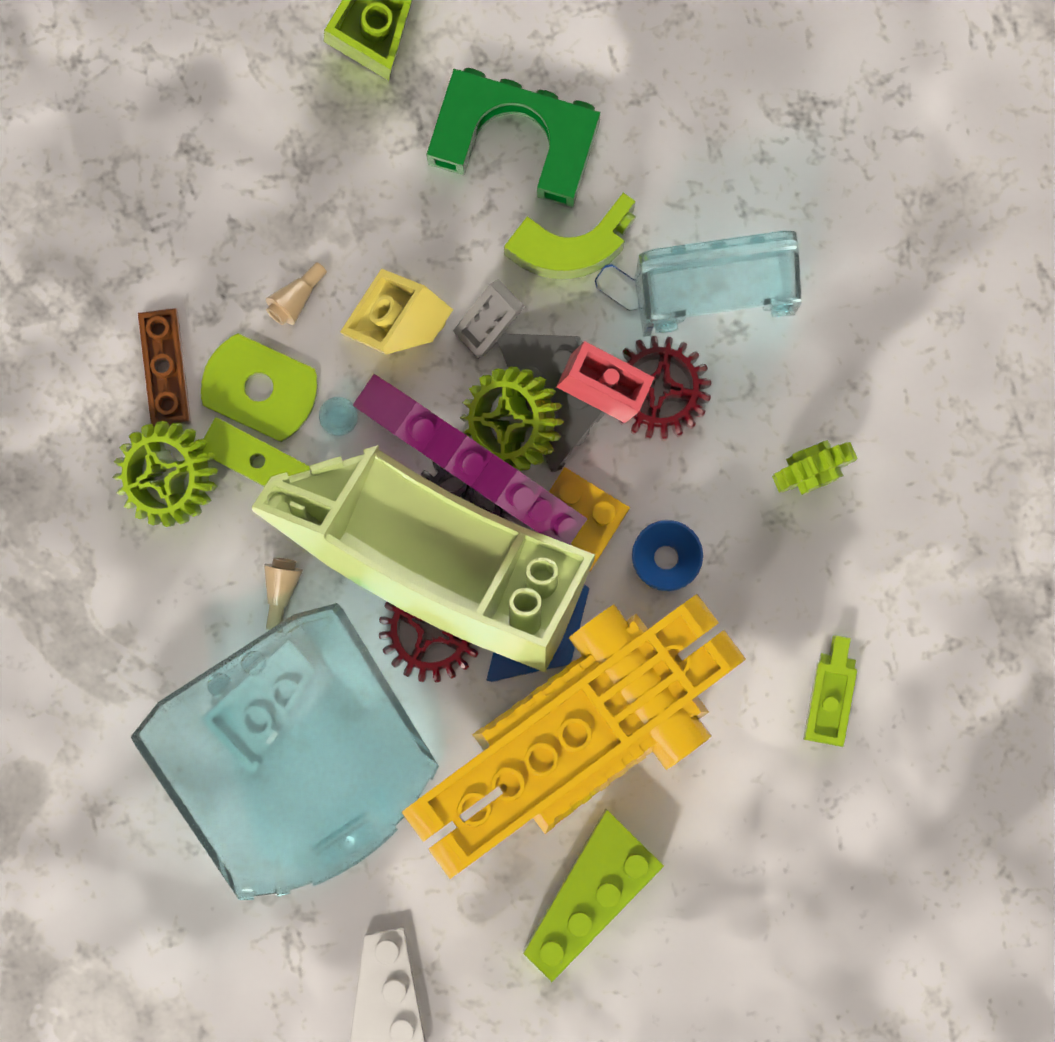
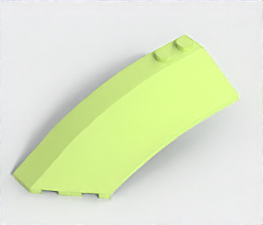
[252,445,595,672]

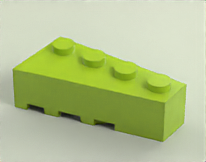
[523,808,664,982]

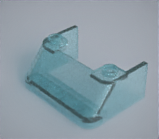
[634,231,802,337]

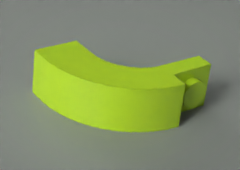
[504,192,636,279]

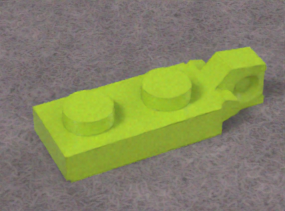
[803,635,857,747]

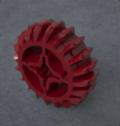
[619,336,712,441]
[379,602,479,683]

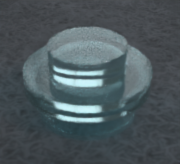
[319,397,358,436]

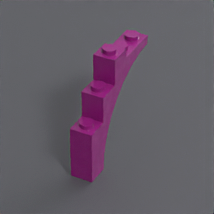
[352,374,587,545]

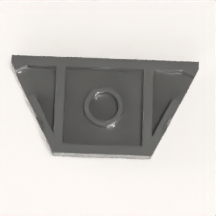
[497,334,605,472]

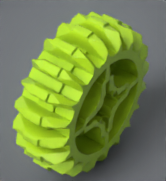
[460,367,564,471]
[112,421,219,527]

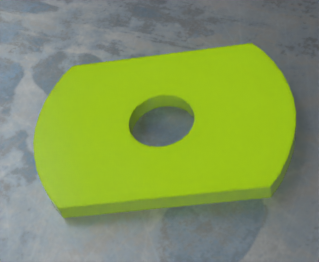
[201,333,318,442]

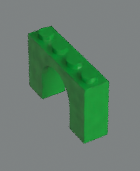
[426,68,601,208]

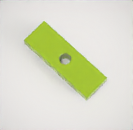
[202,417,310,487]

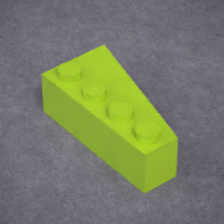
[323,0,413,81]

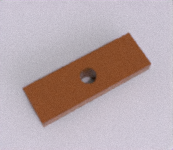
[138,308,191,427]

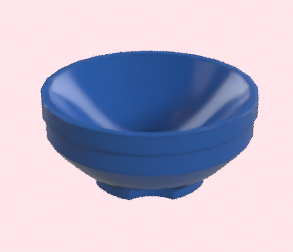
[632,520,703,592]

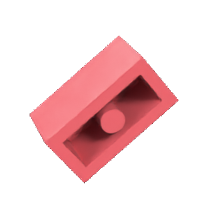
[556,341,654,423]

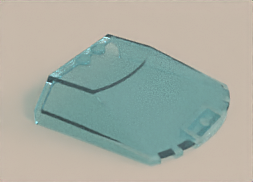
[131,603,439,900]

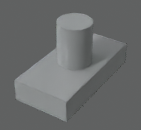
[453,279,525,359]

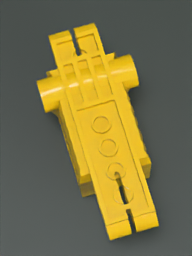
[401,594,746,879]

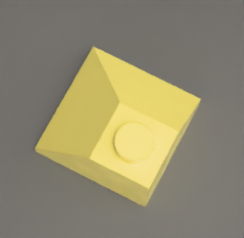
[340,269,453,354]

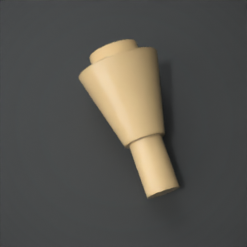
[266,262,327,325]
[264,558,303,631]

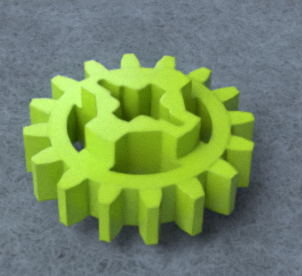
[772,440,858,495]

